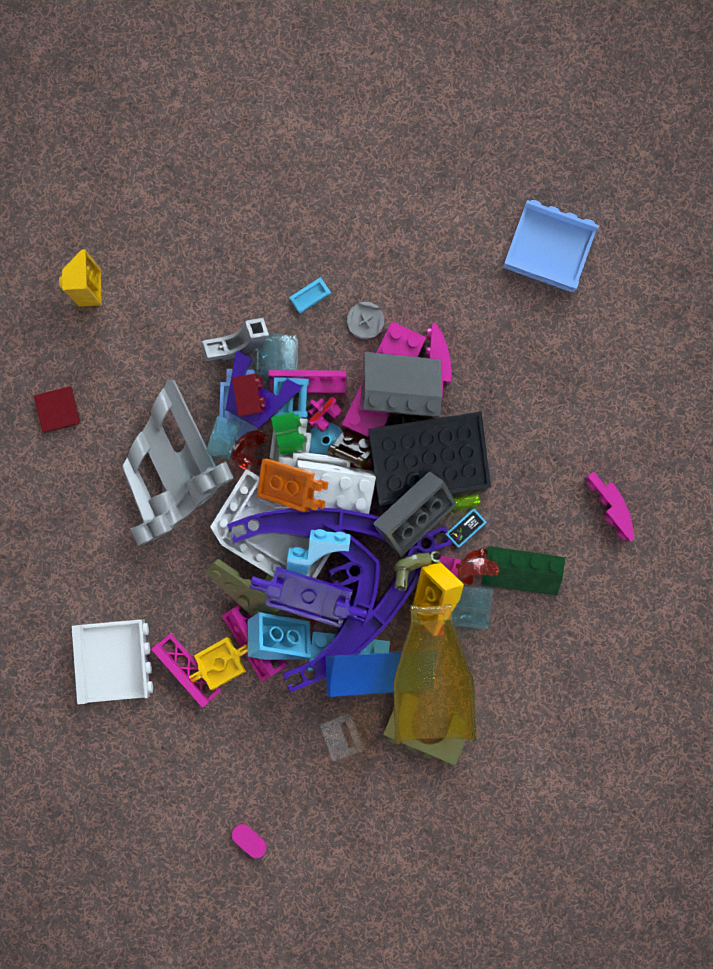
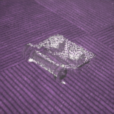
[320,712,366,762]

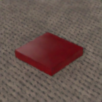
[34,386,81,433]

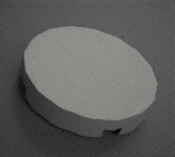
[347,302,384,340]

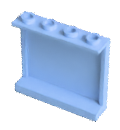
[503,200,599,293]

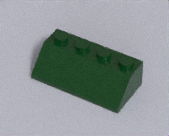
[481,546,566,595]

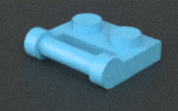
[274,377,309,417]

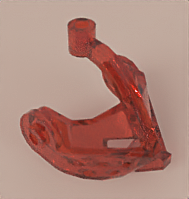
[230,430,272,469]
[456,548,499,586]

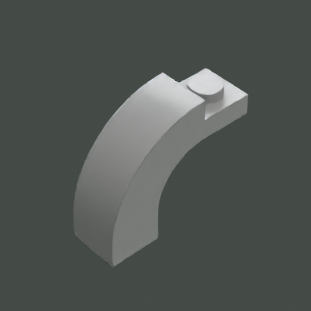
[201,318,269,361]

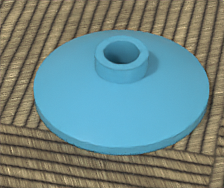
[309,422,343,455]

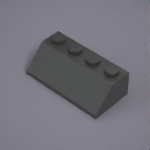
[373,471,457,557]

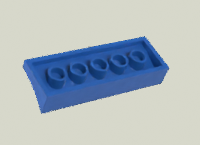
[326,650,438,697]

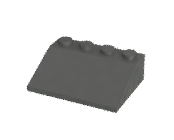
[359,352,442,417]

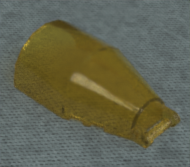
[393,604,476,744]

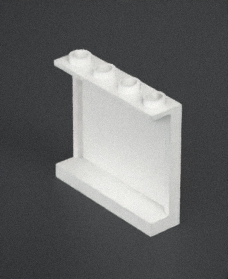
[72,619,153,704]

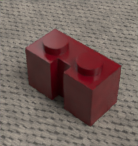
[232,373,267,417]

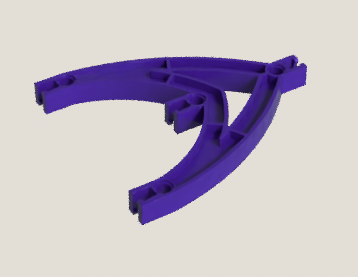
[226,508,452,692]

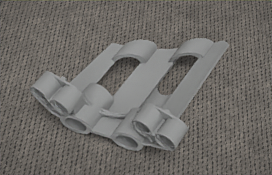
[122,380,234,546]

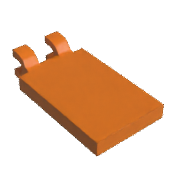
[256,459,329,512]

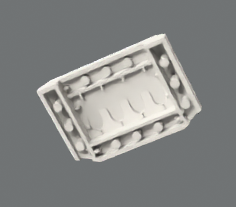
[210,469,331,578]

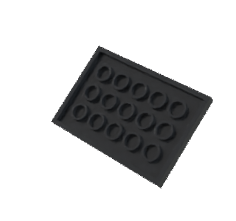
[367,411,491,506]

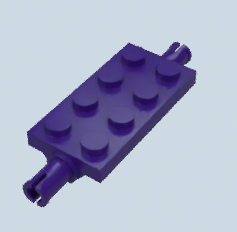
[249,567,367,628]

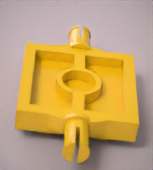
[189,637,248,690]

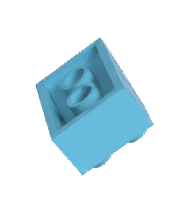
[248,612,311,660]

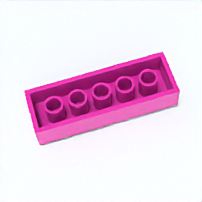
[342,321,426,438]

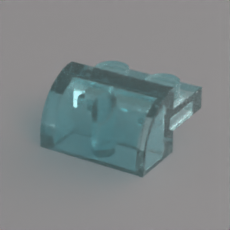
[257,333,298,374]
[205,416,241,460]
[449,585,493,630]

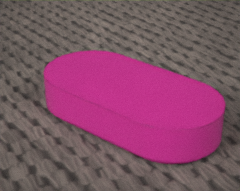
[232,824,267,858]

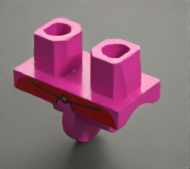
[308,397,342,432]

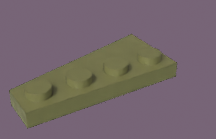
[204,559,280,617]

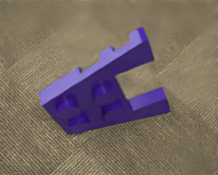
[225,351,303,429]

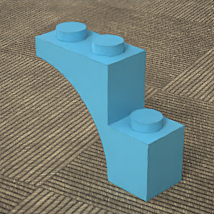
[286,529,350,575]

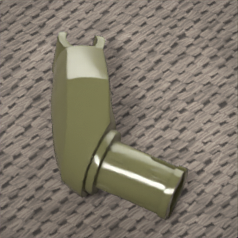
[394,551,440,590]

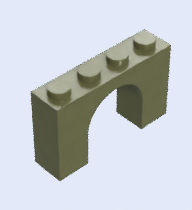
[383,691,473,767]

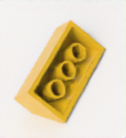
[59,250,102,306]

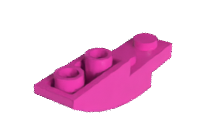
[425,323,451,395]
[585,472,634,542]

